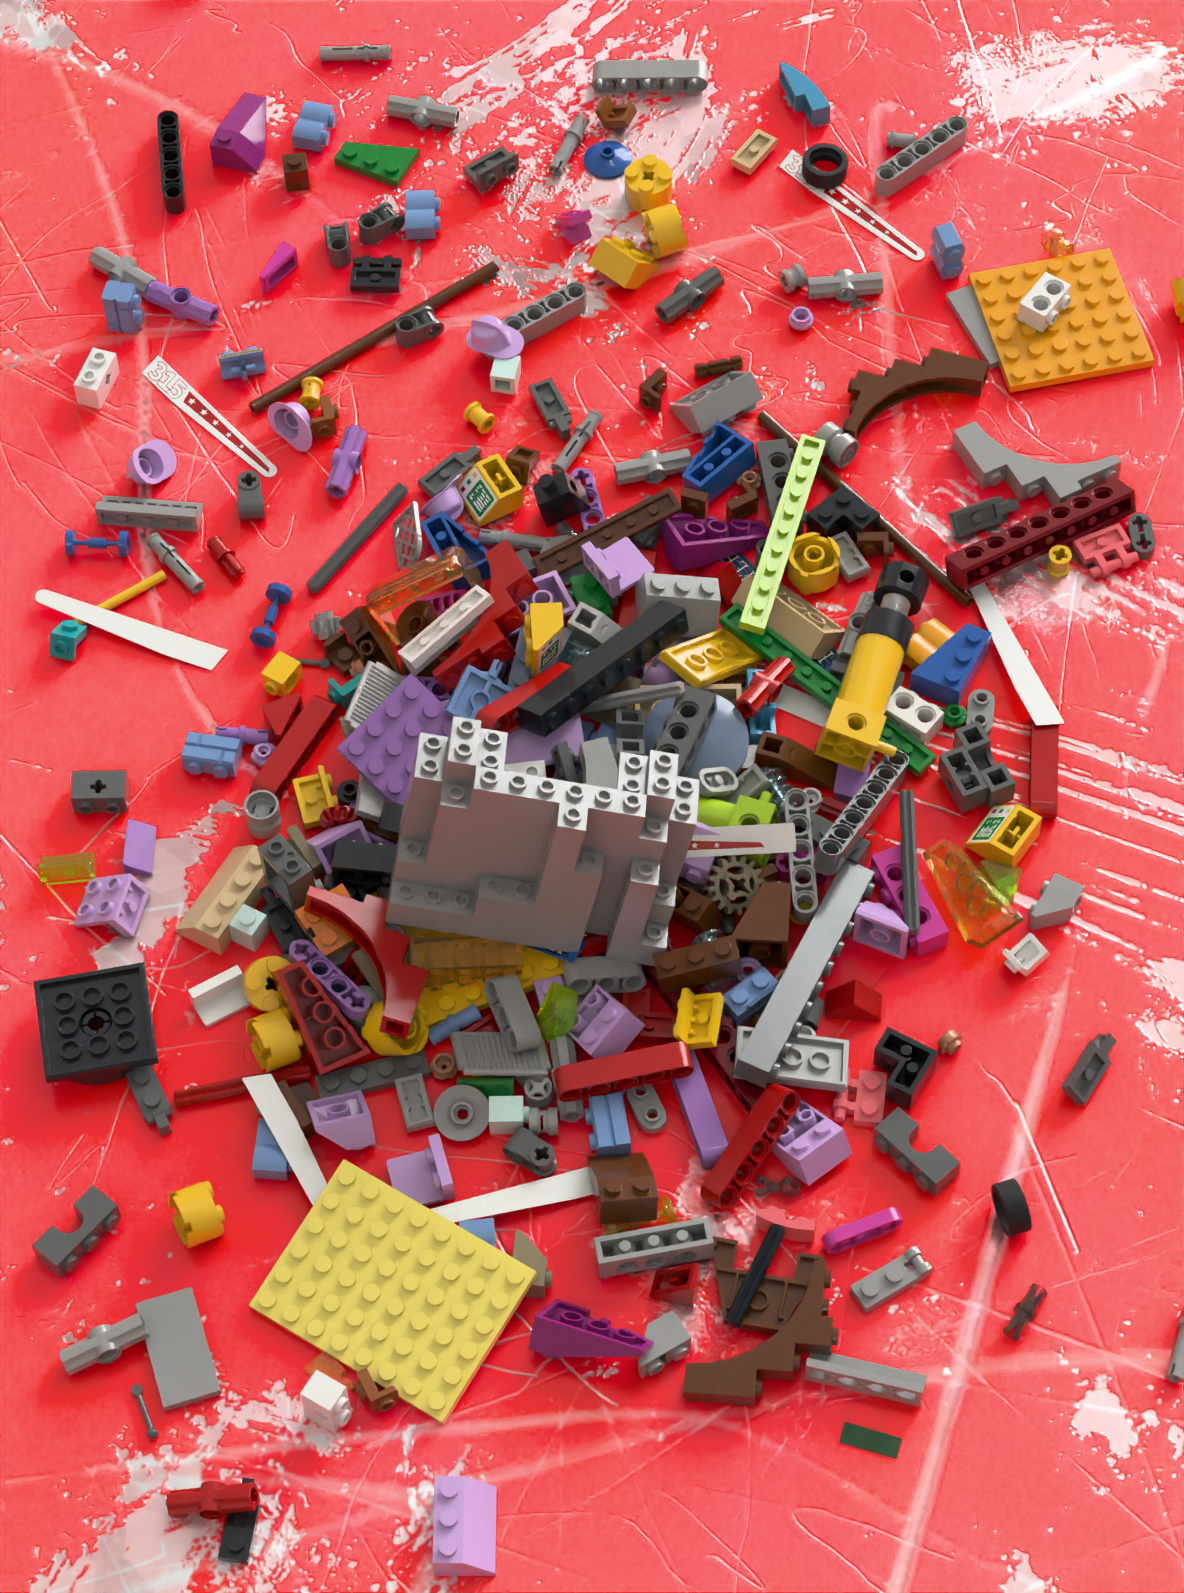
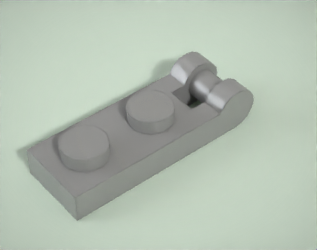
[849,1246,934,1313]

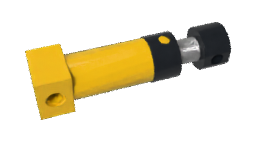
[814,561,929,773]

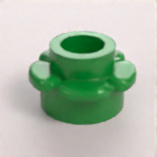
[942,704,967,729]

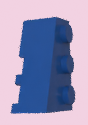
[682,420,757,503]
[420,511,491,591]
[909,623,991,706]

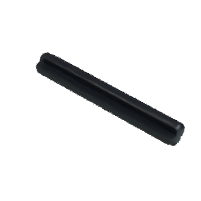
[725,1224,785,1328]

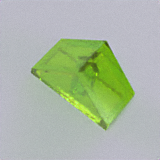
[978,860,1022,917]
[535,982,578,1041]

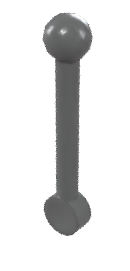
[294,658,330,670]
[131,1384,159,1439]

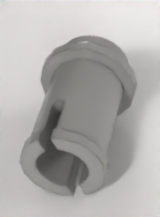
[886,130,916,149]

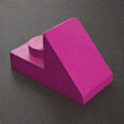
[554,209,593,244]

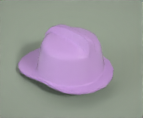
[466,315,524,359]
[267,402,312,452]
[125,439,177,485]
[419,474,464,520]

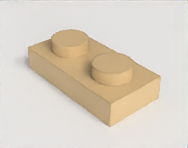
[730,128,777,175]

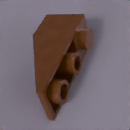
[339,604,401,674]
[755,731,838,790]
[671,883,724,938]

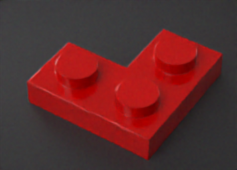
[622,987,678,1043]

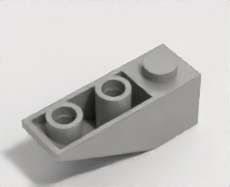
[567,601,636,671]

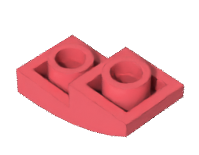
[756,1206,815,1242]

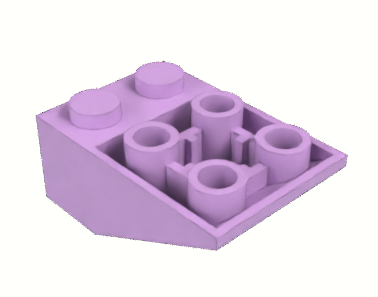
[771,1098,853,1186]

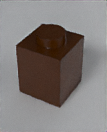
[281,152,310,192]

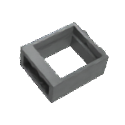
[258,833,316,916]

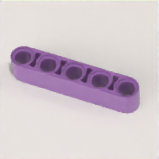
[671,1049,728,1168]

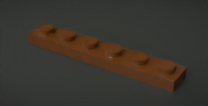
[533,487,683,575]

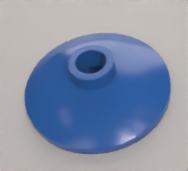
[584,141,632,179]

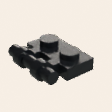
[350,255,402,293]

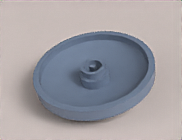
[642,691,749,779]

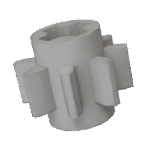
[309,610,342,640]

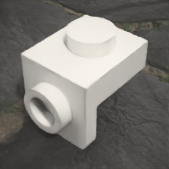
[1002,932,1050,976]

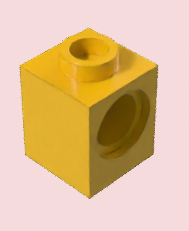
[261,651,303,698]

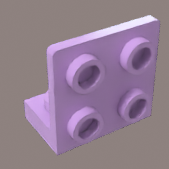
[581,537,655,598]
[74,873,150,938]
[386,1133,455,1206]

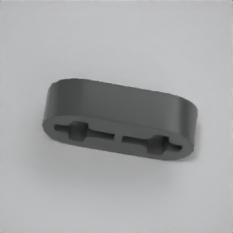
[1127,513,1155,560]

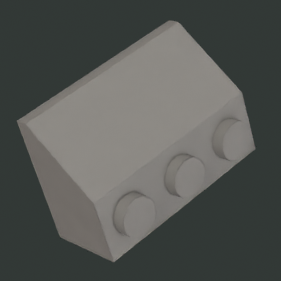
[669,371,763,435]
[634,572,721,638]

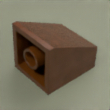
[732,881,791,968]

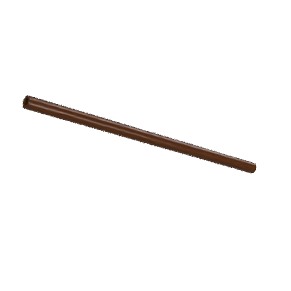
[249,261,499,414]
[757,411,974,608]

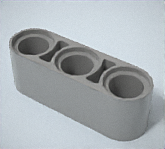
[562,956,646,995]
[484,974,542,1053]

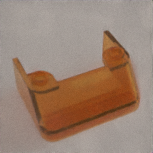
[365,546,486,646]

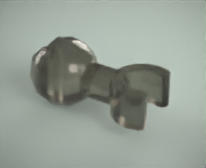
[755,1175,801,1199]

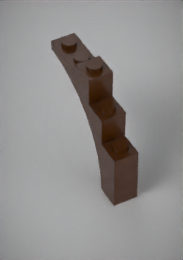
[842,347,989,441]
[683,1260,839,1406]

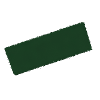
[839,1422,902,1458]

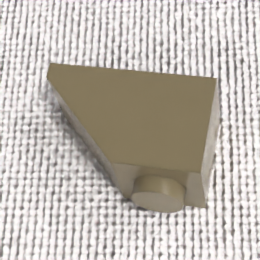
[512,1230,553,1298]

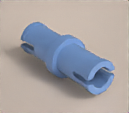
[428,1003,482,1046]

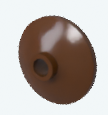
[394,600,437,647]

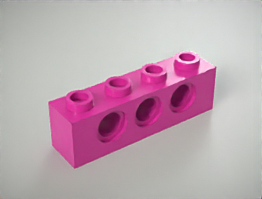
[868,844,949,956]

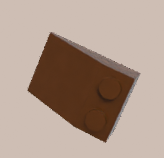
[587,1152,659,1225]

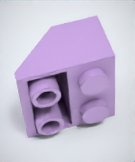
[562,984,645,1059]

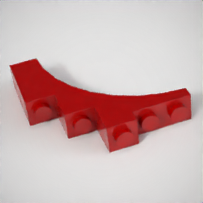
[432,539,539,693]
[304,886,428,1040]

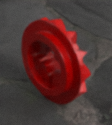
[320,806,363,831]

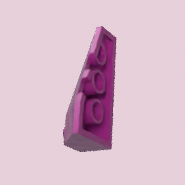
[209,92,267,174]
[661,513,770,571]
[528,1299,654,1358]

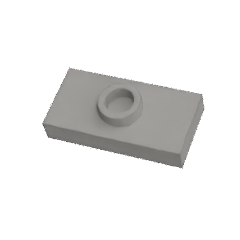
[830,531,871,583]
[713,763,772,804]
[394,1073,435,1133]

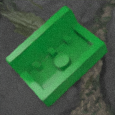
[567,573,613,619]

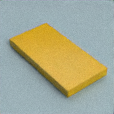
[659,628,763,689]

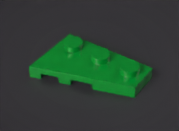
[334,142,420,188]

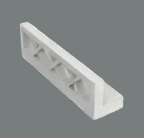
[398,585,495,676]

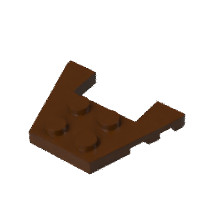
[713,1236,825,1334]

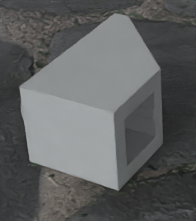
[1027,873,1085,930]
[638,1310,691,1378]

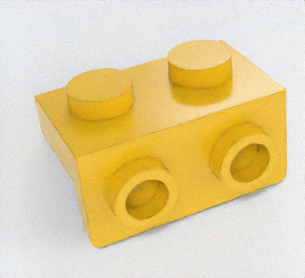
[292,765,339,829]
[673,988,724,1050]

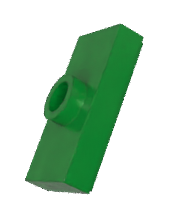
[457,1076,514,1103]

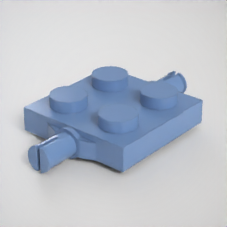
[443,659,513,720]

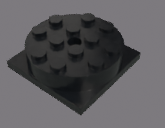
[34,962,159,1085]

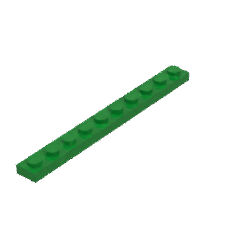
[719,603,937,778]

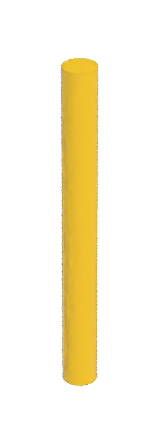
[72,570,167,625]

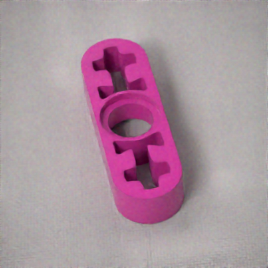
[821,1207,904,1254]

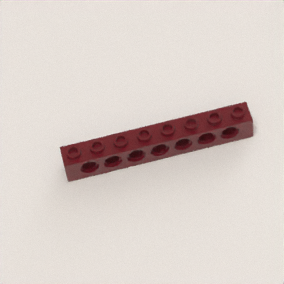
[945,478,1136,591]
[642,936,781,1114]

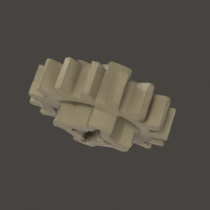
[704,855,765,915]

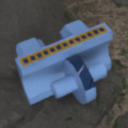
[218,346,267,381]

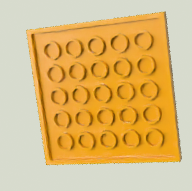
[968,248,1155,393]

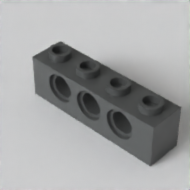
[756,438,807,536]
[653,685,717,777]

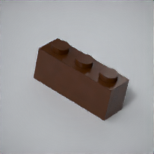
[652,934,744,995]

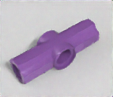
[145,281,220,326]
[325,425,367,499]

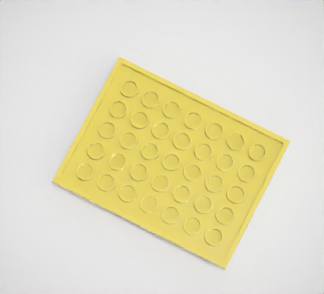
[249,1159,538,1424]

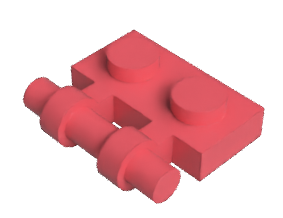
[1072,523,1139,579]
[832,1068,887,1127]

